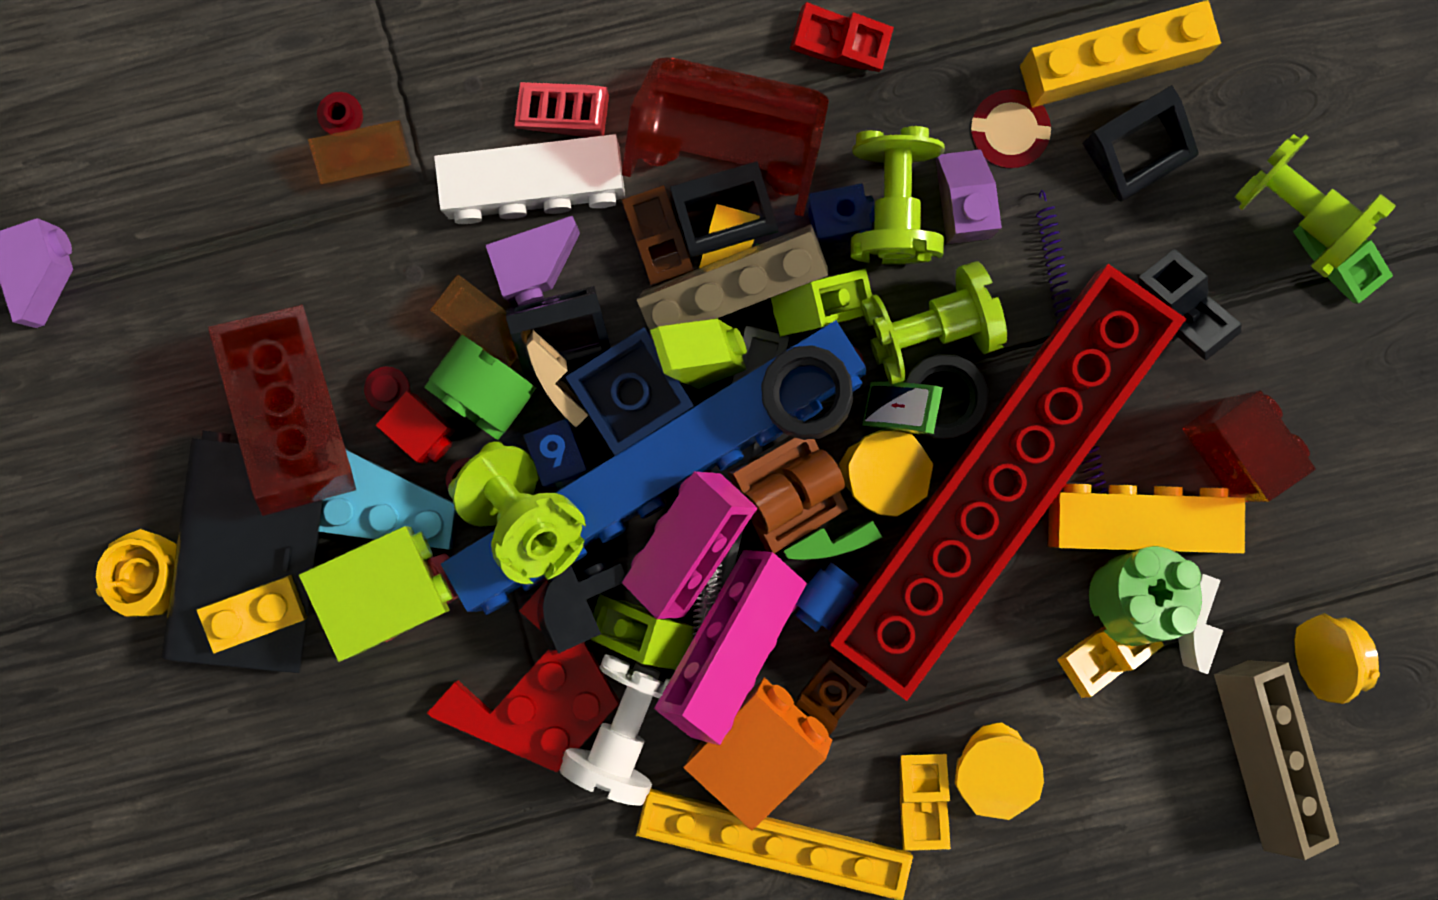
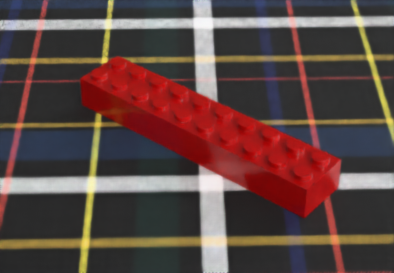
[829,264,1186,701]

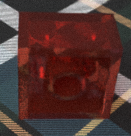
[1182,390,1316,502]

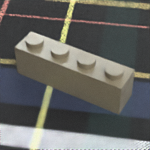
[637,224,828,336]
[1214,660,1339,860]

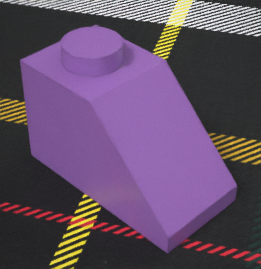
[935,150,1002,244]
[486,216,580,305]
[0,218,73,328]

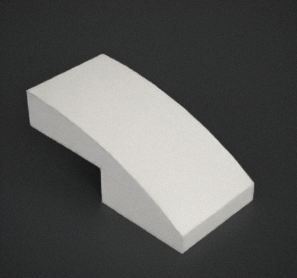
[1178,574,1223,674]

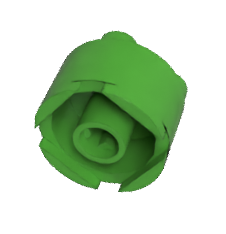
[424,334,536,440]
[1089,546,1202,646]

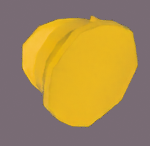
[839,429,933,517]
[96,529,177,617]
[1295,613,1380,704]
[954,722,1044,820]

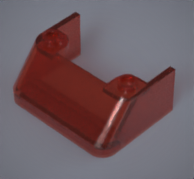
[621,57,829,217]

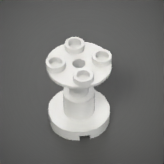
[560,654,670,805]

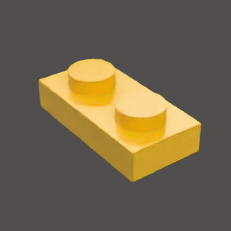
[197,575,307,654]

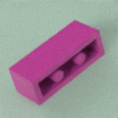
[622,471,757,619]

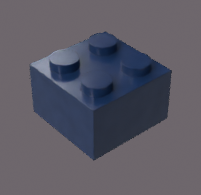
[566,327,695,456]

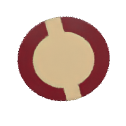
[971,89,1051,168]

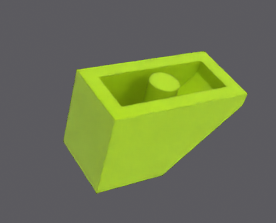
[771,269,872,337]
[650,318,747,390]
[591,594,695,670]

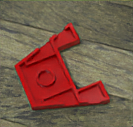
[427,580,620,773]

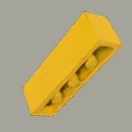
[1020,0,1221,108]
[1048,484,1245,553]

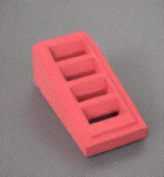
[514,82,609,137]

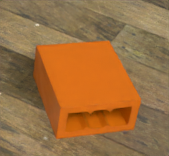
[683,677,832,831]

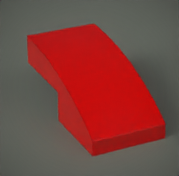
[790,2,894,72]

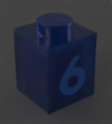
[523,419,590,492]

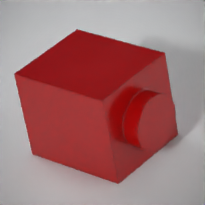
[376,391,456,464]

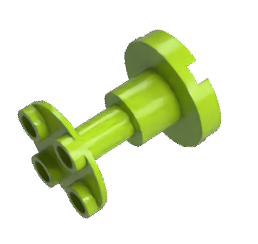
[851,126,945,264]
[1235,134,1396,278]
[861,261,1007,385]
[448,442,586,584]

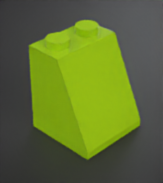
[299,526,453,662]

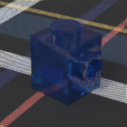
[806,183,875,246]

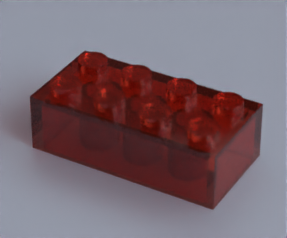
[208,305,356,516]

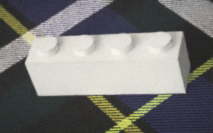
[434,134,625,224]

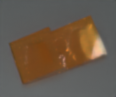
[430,274,531,367]

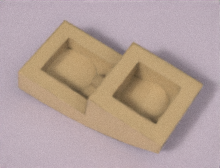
[527,330,589,427]

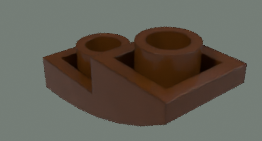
[794,653,868,736]

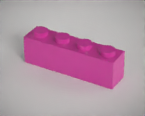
[654,550,807,745]

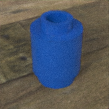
[795,562,859,632]

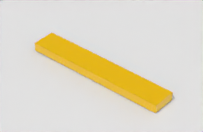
[636,789,913,900]

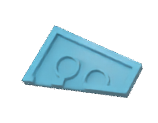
[319,441,458,550]

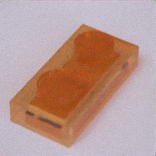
[308,119,411,184]

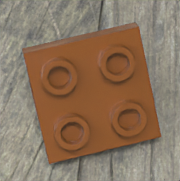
[727,436,848,554]

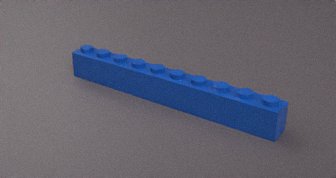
[441,320,866,615]

